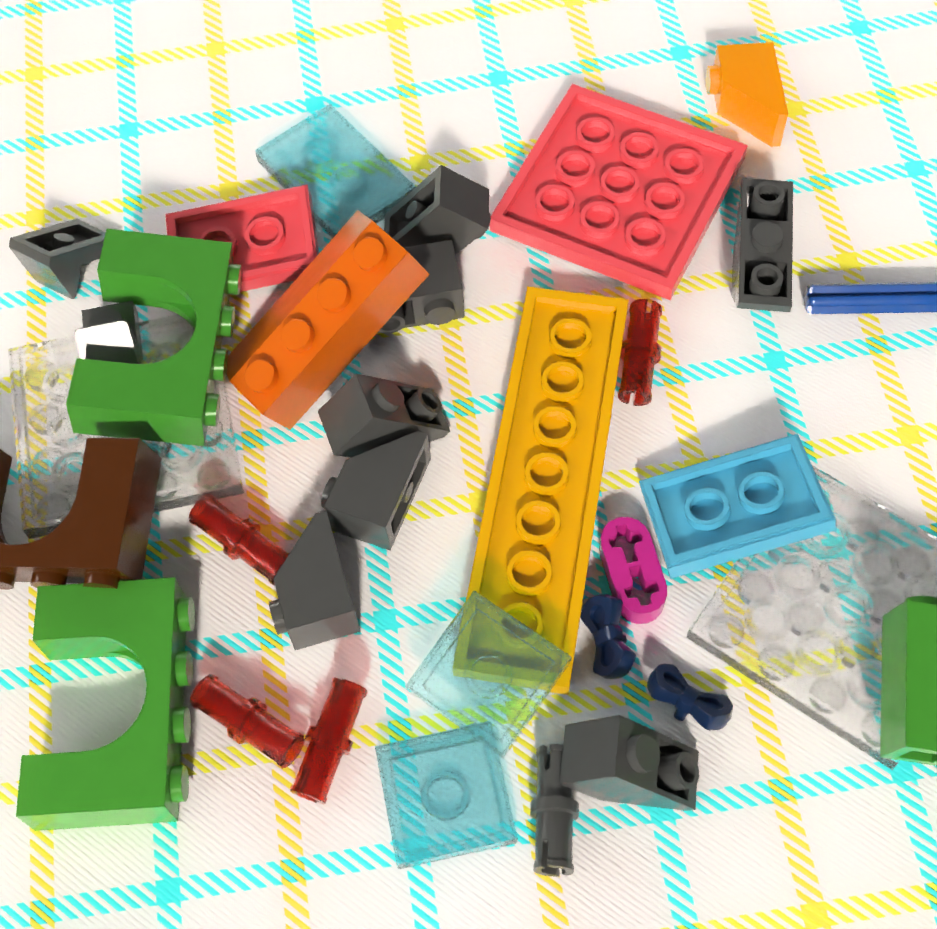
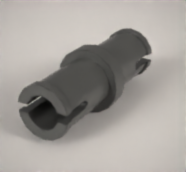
[530,744,579,877]

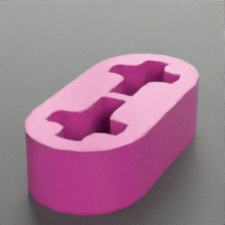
[599,517,668,624]

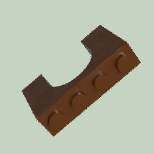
[0,438,162,590]

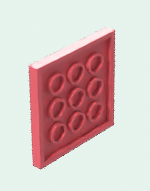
[489,84,748,300]

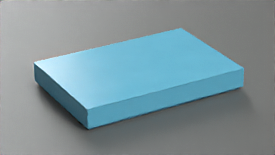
[639,433,836,579]

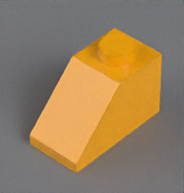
[705,42,788,147]

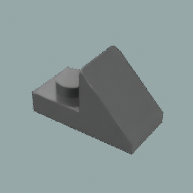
[9,218,106,299]
[75,301,144,364]

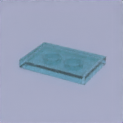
[255,104,416,238]

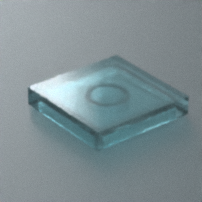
[405,590,572,759]
[375,721,518,870]

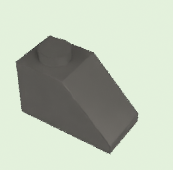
[384,165,491,253]
[321,431,431,551]
[268,510,361,651]

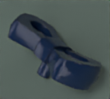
[581,594,636,679]
[647,664,733,730]

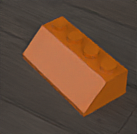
[226,210,430,430]

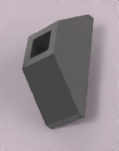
[731,178,793,312]

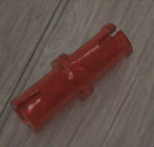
[618,299,663,406]
[188,494,290,585]
[190,674,305,768]
[289,678,368,805]

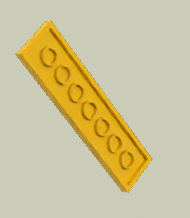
[453,286,629,695]

